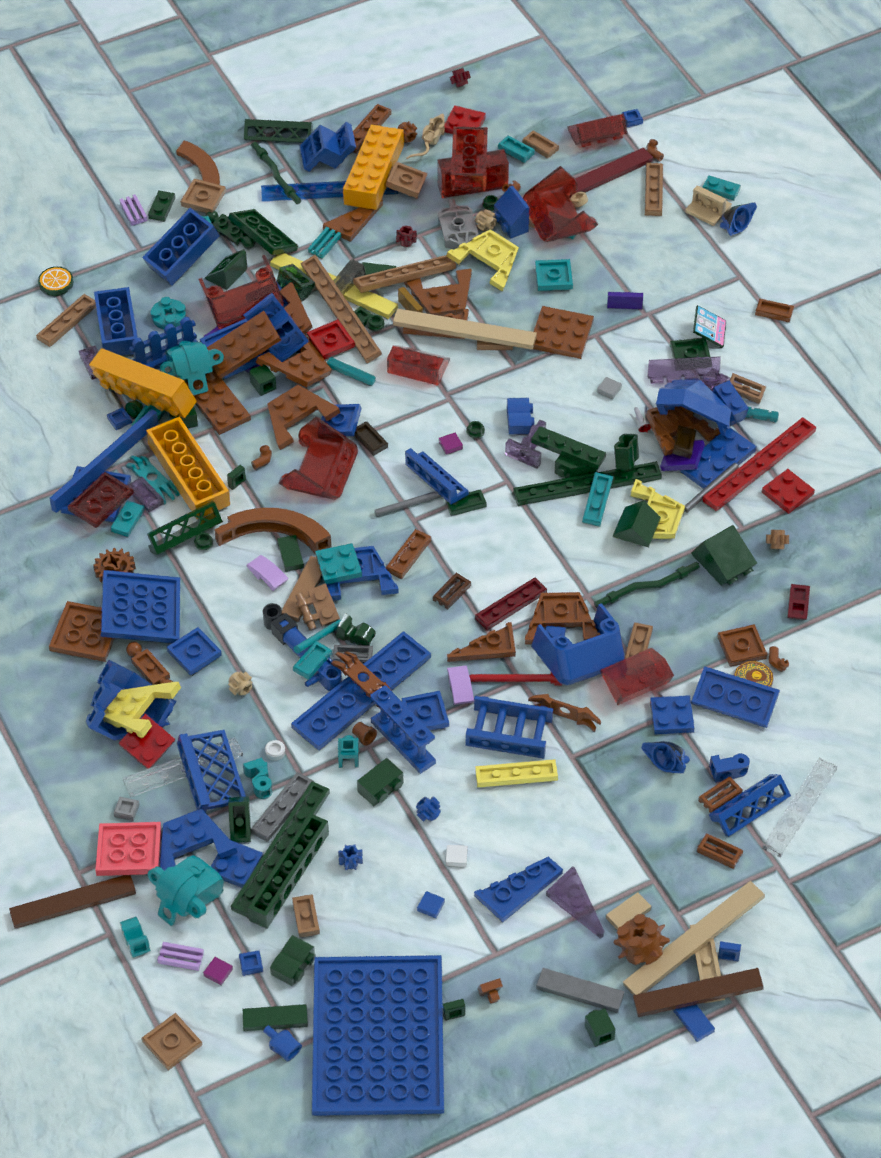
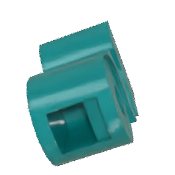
[243,758,272,799]
[120,916,151,958]

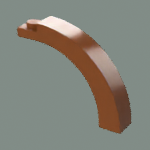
[214,508,332,555]

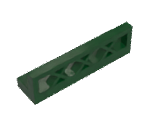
[244,119,313,142]
[147,501,223,555]

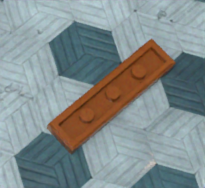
[353,104,392,154]

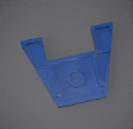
[327,546,399,601]
[160,808,238,870]

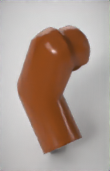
[251,445,272,470]
[769,646,789,671]

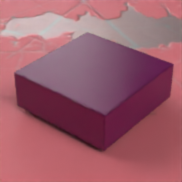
[439,432,463,455]
[203,957,233,985]

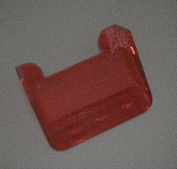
[523,166,599,242]
[279,417,358,500]

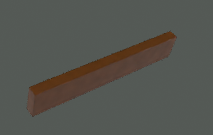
[9,875,136,929]
[633,968,764,1017]

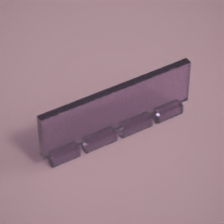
[647,357,721,384]

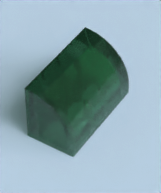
[277,264,315,302]

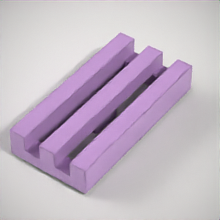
[119,194,148,226]
[157,942,204,971]

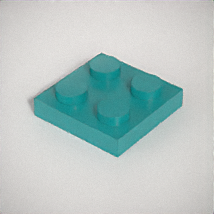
[535,259,573,291]
[315,543,362,585]

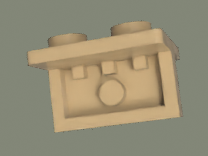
[685,185,732,226]

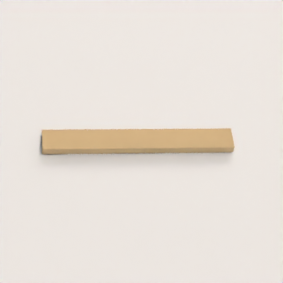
[393,308,537,350]
[623,881,765,995]

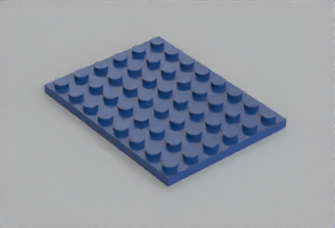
[312,955,444,1116]

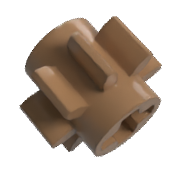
[766,530,789,549]

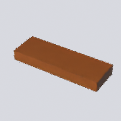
[386,529,431,579]

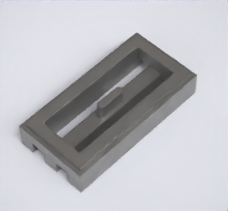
[333,645,373,664]

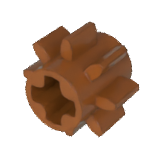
[398,121,417,143]

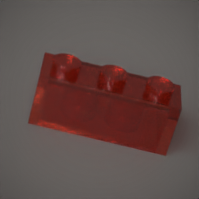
[567,114,628,147]
[387,345,450,386]
[600,648,674,705]

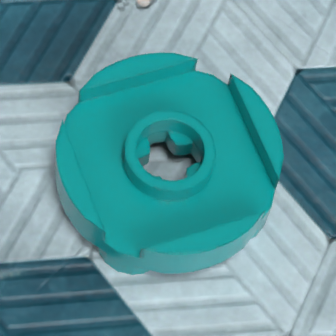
[151,297,186,329]

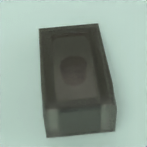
[334,259,366,295]

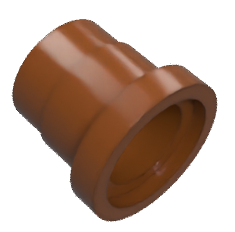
[352,722,377,746]

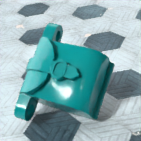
[160,341,224,395]
[148,855,224,926]

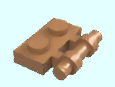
[295,583,340,631]

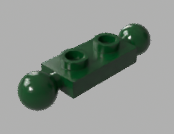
[205,211,255,249]

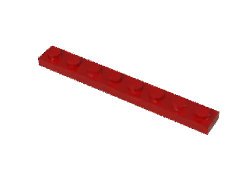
[703,417,816,512]

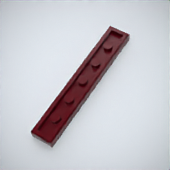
[559,147,653,200]

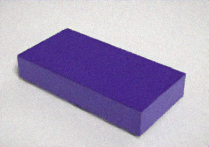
[607,292,643,309]

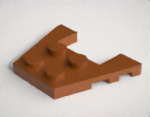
[404,268,472,316]
[243,282,313,334]
[256,334,332,388]
[267,385,341,450]
[646,406,720,456]
[525,592,600,644]

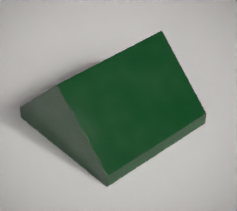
[205,249,248,290]
[613,500,661,548]

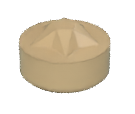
[570,192,588,207]

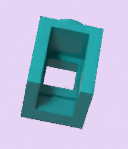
[338,735,359,768]

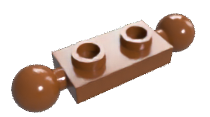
[126,642,173,685]

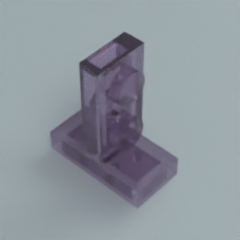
[505,420,546,469]

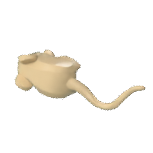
[406,113,445,159]

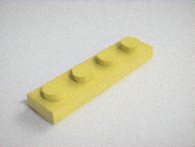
[475,759,558,788]

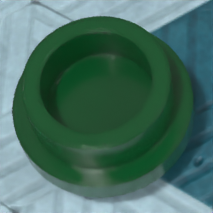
[482,195,498,211]
[367,314,385,331]
[125,400,143,418]
[467,421,485,438]
[194,532,213,551]

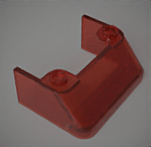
[199,255,284,329]

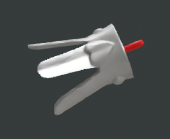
[629,406,651,433]

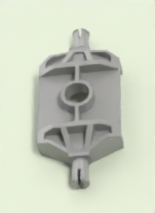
[438,199,479,258]

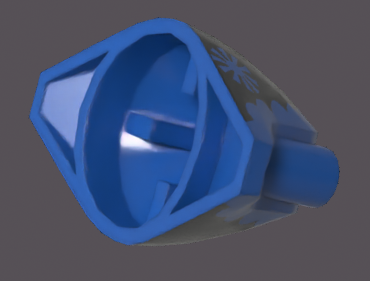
[720,202,757,236]
[641,741,690,773]

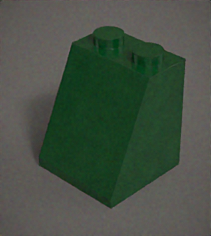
[691,525,757,586]

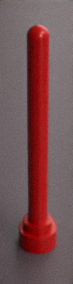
[469,672,562,686]

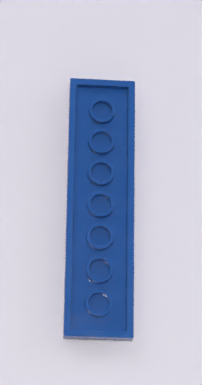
[291,631,431,751]

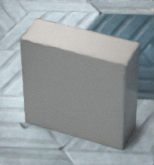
[597,377,622,399]
[113,797,140,821]

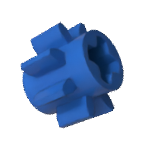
[416,796,441,822]
[338,844,363,870]

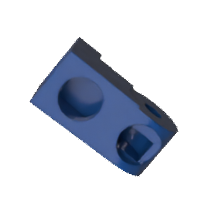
[709,753,750,783]

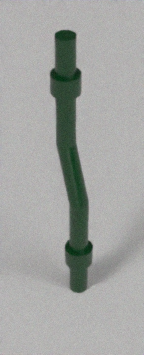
[251,142,301,205]
[594,561,700,608]

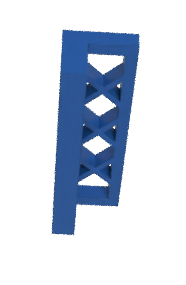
[405,448,469,504]
[708,774,791,837]

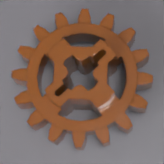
[93,548,136,582]

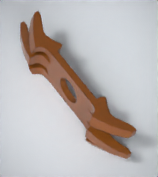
[331,651,391,709]
[528,694,601,732]

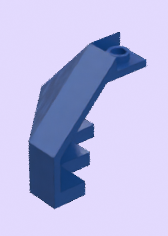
[656,380,735,436]
[86,660,177,741]

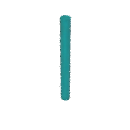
[294,620,341,653]

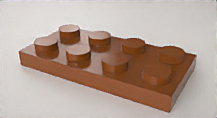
[207,311,281,379]
[186,370,251,435]

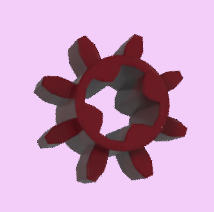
[449,68,471,87]
[396,226,417,247]

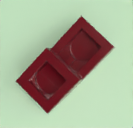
[787,584,810,620]

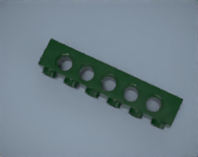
[248,813,329,929]

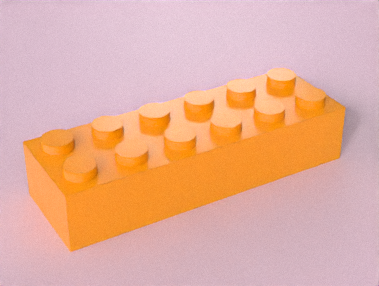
[343,125,404,210]
[89,348,197,418]
[146,416,231,519]

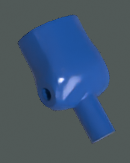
[263,1025,302,1062]

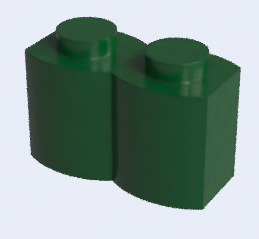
[614,434,639,471]
[270,935,316,986]

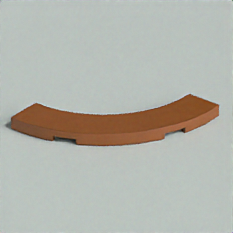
[176,140,220,185]

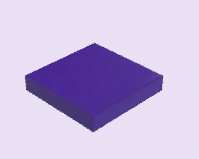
[660,440,705,471]

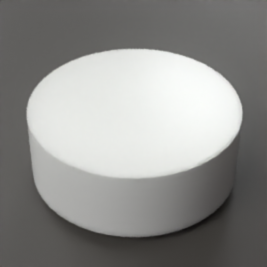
[265,740,285,761]

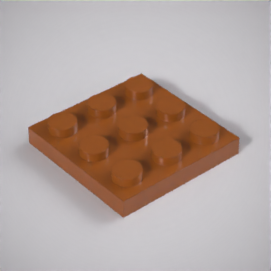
[533,306,594,359]
[49,601,115,662]

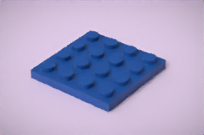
[101,570,180,643]

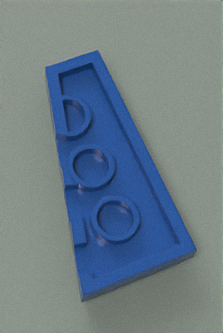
[474,856,563,922]

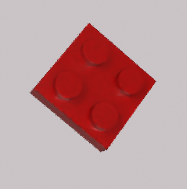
[444,105,486,140]
[307,319,355,360]
[761,469,815,514]
[119,714,176,770]

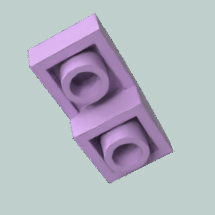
[246,555,289,591]
[447,665,474,705]

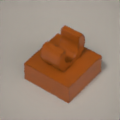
[477,978,503,1004]

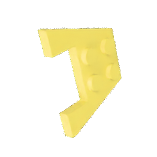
[447,229,519,291]
[617,479,685,539]
[103,682,181,738]

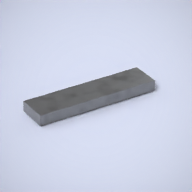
[251,772,314,842]
[536,968,624,1013]

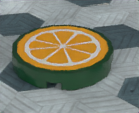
[38,266,74,296]

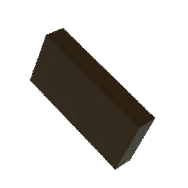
[354,421,388,456]
[672,425,696,459]

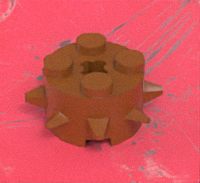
[614,914,670,965]

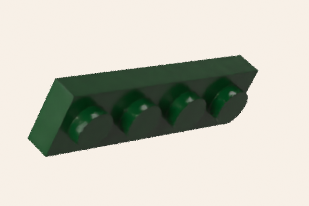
[531,426,606,470]

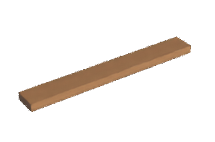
[300,255,382,364]

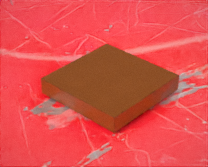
[717,624,768,667]

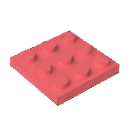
[95,822,161,876]

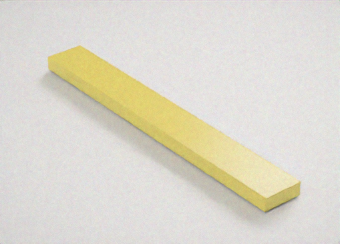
[270,253,398,319]

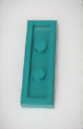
[582,472,613,527]

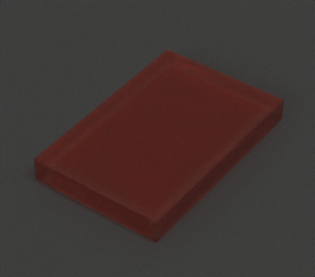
[67,472,134,528]

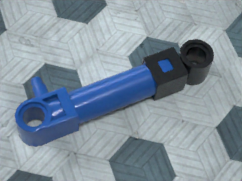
[263,603,342,691]

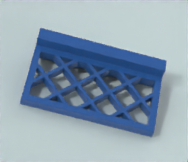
[177,730,246,813]

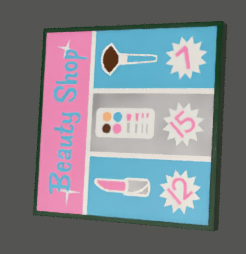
[693,305,726,348]

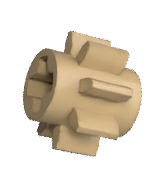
[475,209,497,232]
[228,672,253,695]

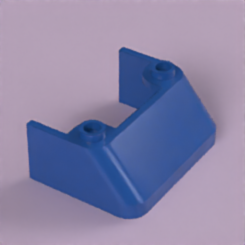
[531,604,625,685]

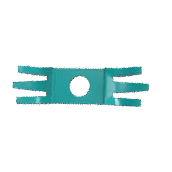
[125,455,180,505]

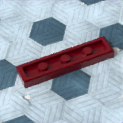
[475,577,547,631]

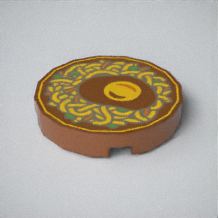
[734,661,773,687]

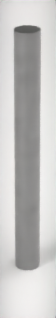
[685,463,739,513]
[374,491,442,517]

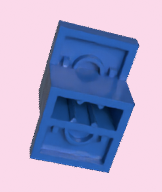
[300,122,356,172]
[244,293,309,362]

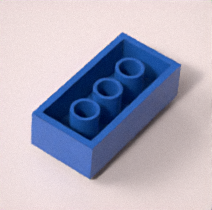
[142,208,220,286]
[94,287,138,356]

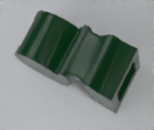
[336,613,376,646]

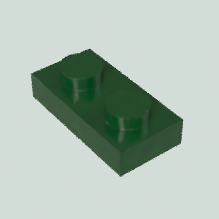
[148,190,175,222]

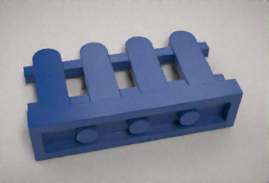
[129,317,197,370]

